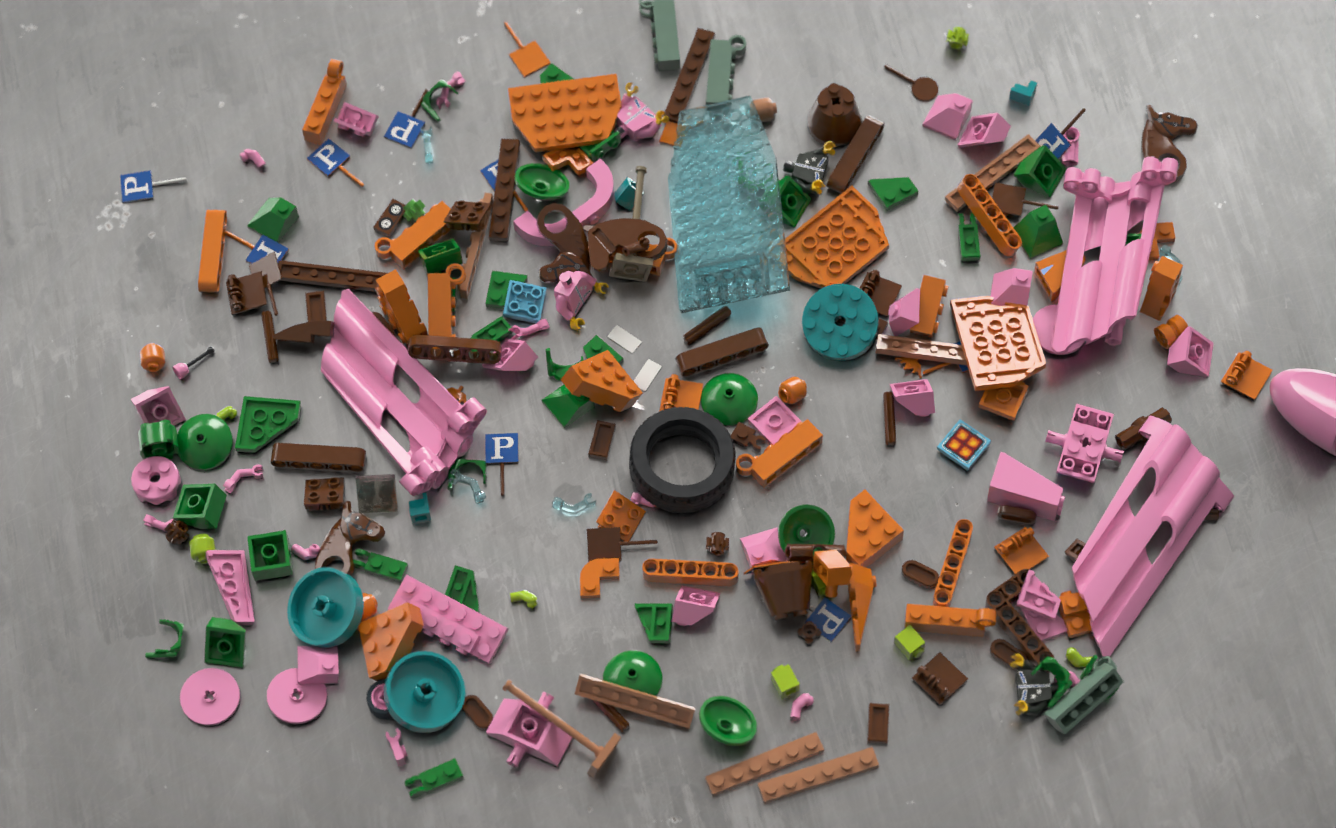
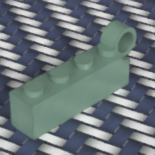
[706,35,746,112]
[1044,656,1124,734]

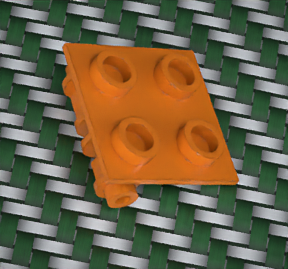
[1221,351,1273,400]
[659,374,703,411]
[596,490,646,541]
[994,527,1049,574]

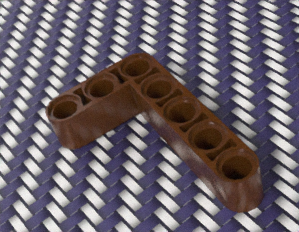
[985,569,1054,673]

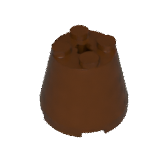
[808,83,863,146]
[753,561,813,620]

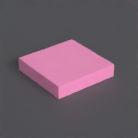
[748,396,802,445]

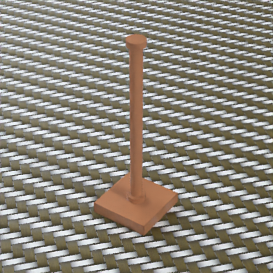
[502,679,621,778]

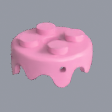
[131,456,181,505]

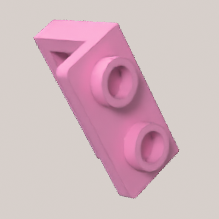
[334,102,379,137]

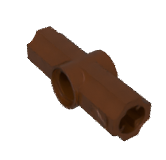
[1115,407,1172,451]
[785,544,846,562]

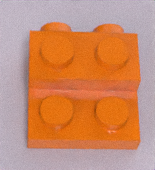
[978,382,1029,421]
[1058,591,1093,638]

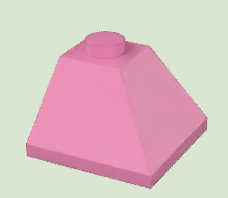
[922,93,972,140]
[957,113,1011,148]
[990,268,1033,306]
[889,288,920,336]
[1167,326,1214,377]
[482,338,538,371]
[890,379,935,417]
[131,386,186,425]
[740,528,787,574]
[672,585,720,626]
[297,646,339,684]

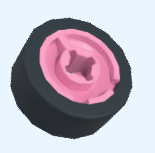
[366,679,393,720]

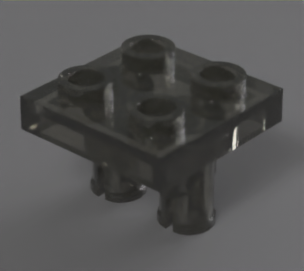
[355,474,398,513]

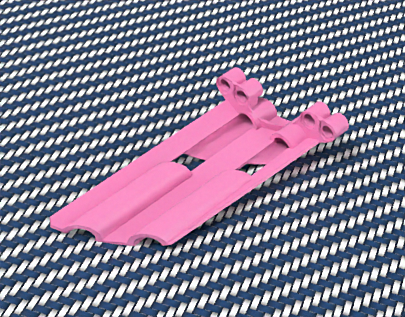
[1051,157,1178,354]
[321,289,487,496]
[1072,416,1234,656]

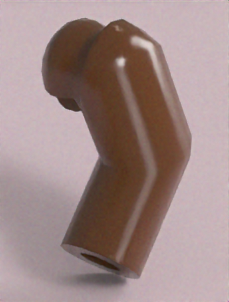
[622,237,650,256]

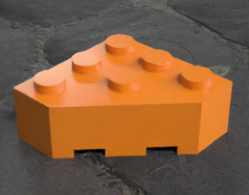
[375,269,428,347]
[561,350,643,412]
[846,489,904,568]
[358,602,424,681]

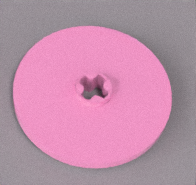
[1033,304,1085,355]
[180,668,240,726]
[267,668,327,724]

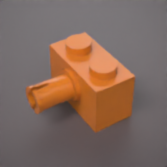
[813,550,852,597]

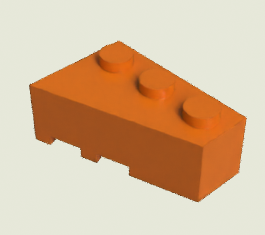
[1140,256,1183,321]

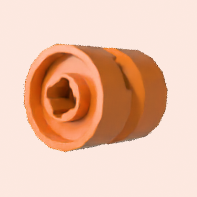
[1154,315,1188,349]

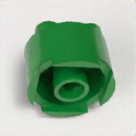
[138,420,179,460]

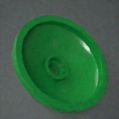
[514,163,570,201]
[701,373,758,426]
[177,414,233,470]
[778,504,835,563]
[603,650,663,696]
[699,696,757,746]

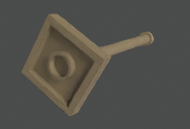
[609,166,653,282]

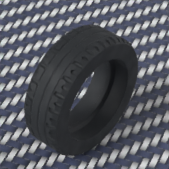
[629,407,736,513]

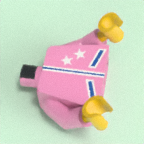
[614,82,669,140]
[554,271,609,330]

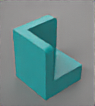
[1009,80,1038,106]
[614,177,644,210]
[409,492,431,524]

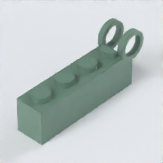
[639,0,680,71]

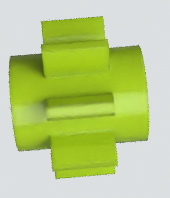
[946,27,969,49]

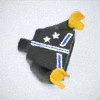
[783,141,836,195]
[1010,654,1058,716]

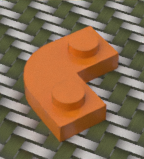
[543,148,593,175]
[1140,222,1175,261]
[580,558,620,599]

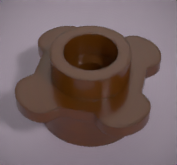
[797,621,821,644]

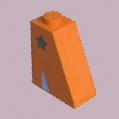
[1034,250,1086,301]

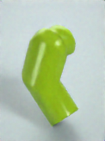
[216,406,237,420]
[510,590,537,608]
[1066,647,1094,667]

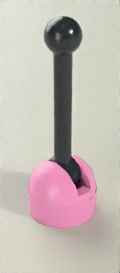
[172,347,214,379]

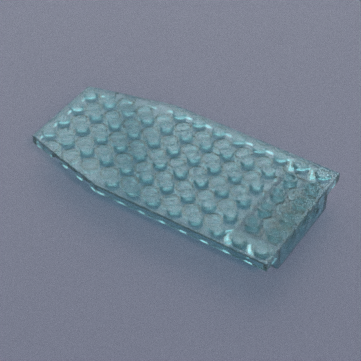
[668,96,790,313]

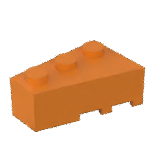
[910,275,949,338]

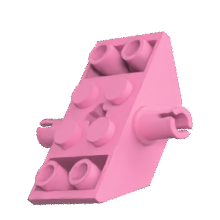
[1045,404,1124,483]
[486,692,572,768]

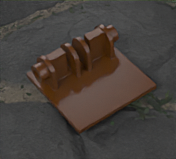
[443,200,491,232]
[859,269,902,317]
[226,271,267,315]
[304,477,344,511]
[912,652,968,705]

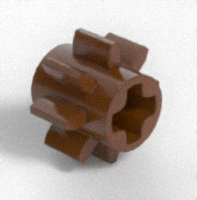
[164,520,190,545]
[706,532,729,556]

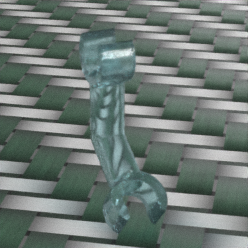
[420,126,433,163]
[1159,244,1182,285]
[449,469,486,504]
[552,493,596,513]

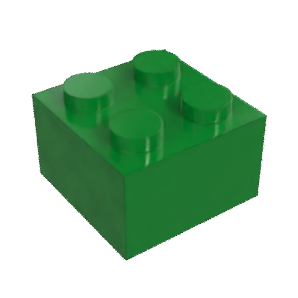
[247,530,294,581]

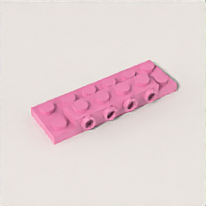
[388,574,509,664]

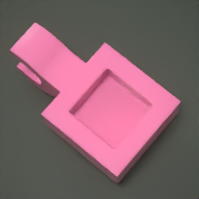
[385,728,407,767]

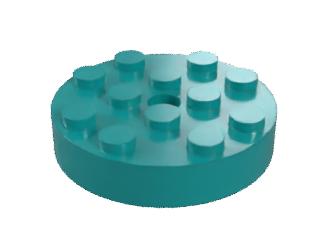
[802,284,879,361]
[287,567,364,648]
[384,651,465,733]

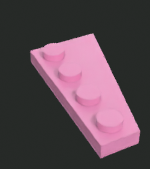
[205,550,255,625]

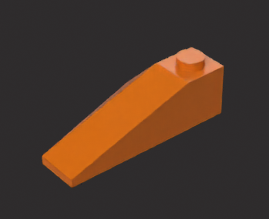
[848,563,876,652]

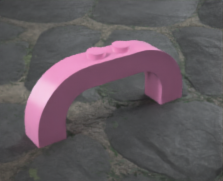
[513,158,614,247]

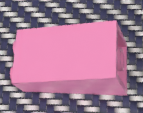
[987,452,1065,521]

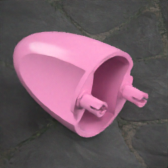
[1270,369,1336,456]

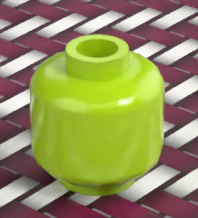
[189,534,216,564]

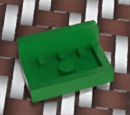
[578,130,621,162]

